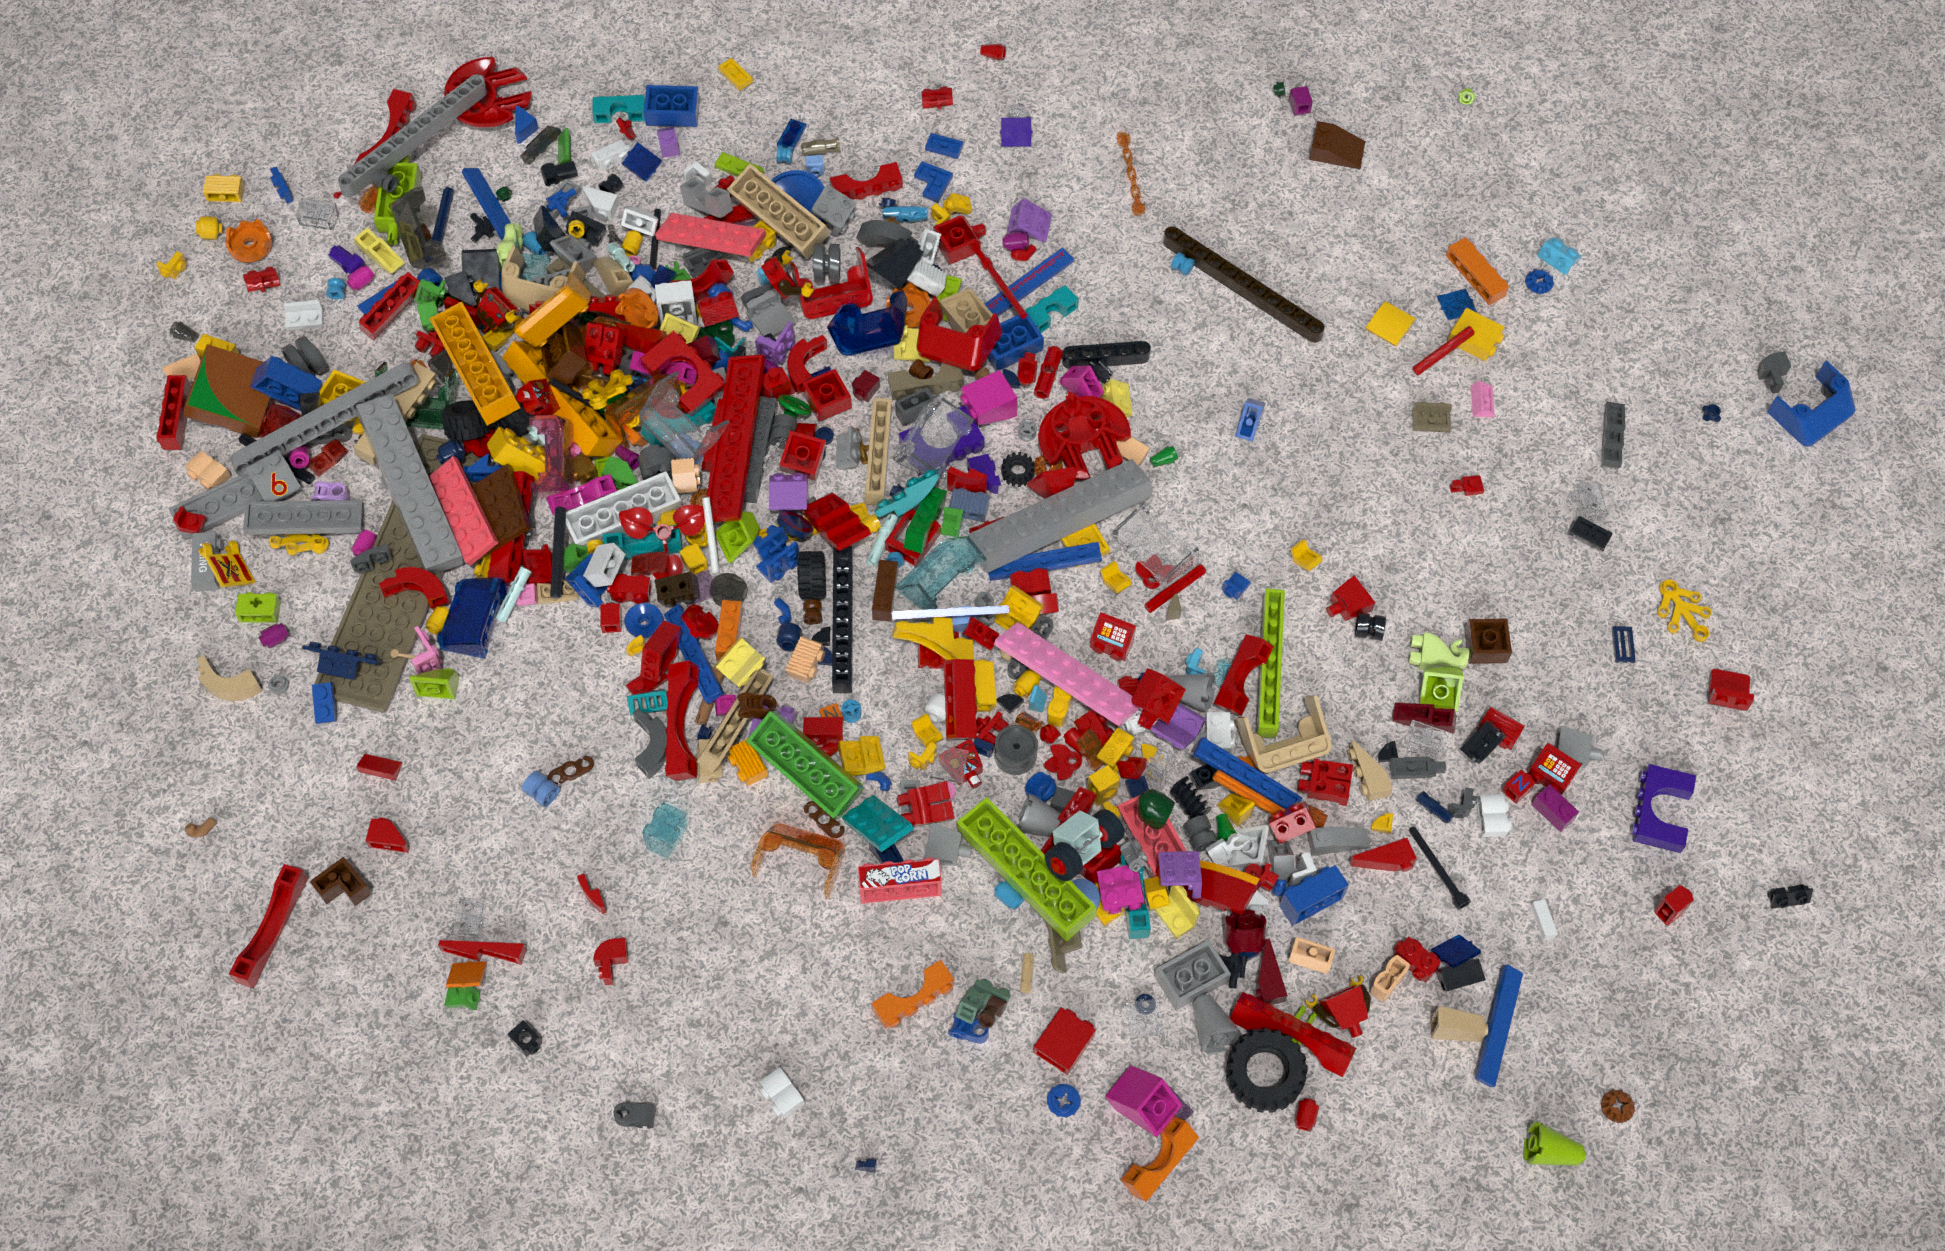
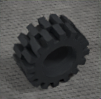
[1001,452,1035,487]

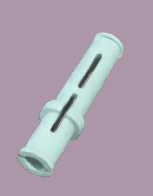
[607,242,635,272]
[866,513,899,567]
[495,567,531,623]

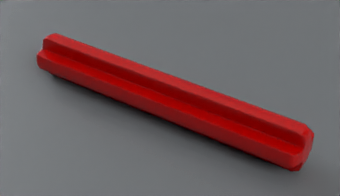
[1412,326,1475,376]
[1144,564,1206,613]

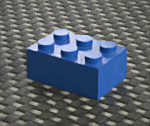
[644,85,700,127]
[987,312,1044,371]
[250,356,322,411]
[1279,865,1349,926]

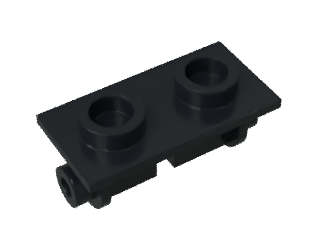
[1767,884,1813,909]

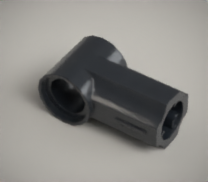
[540,161,578,186]

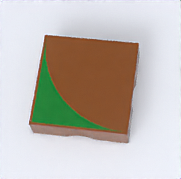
[183,344,271,438]

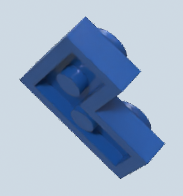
[914,161,953,202]

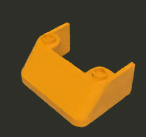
[513,272,591,347]

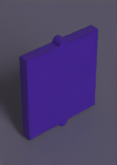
[999,117,1033,147]

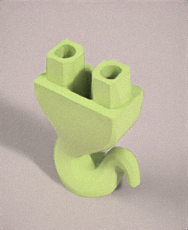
[496,223,523,268]
[1408,632,1469,670]

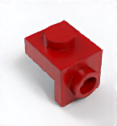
[1116,757,1148,779]

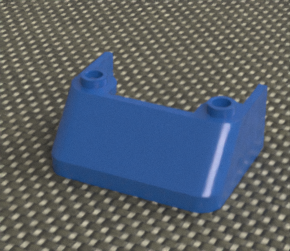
[1767,361,1856,447]

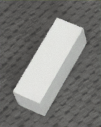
[1531,899,1558,941]

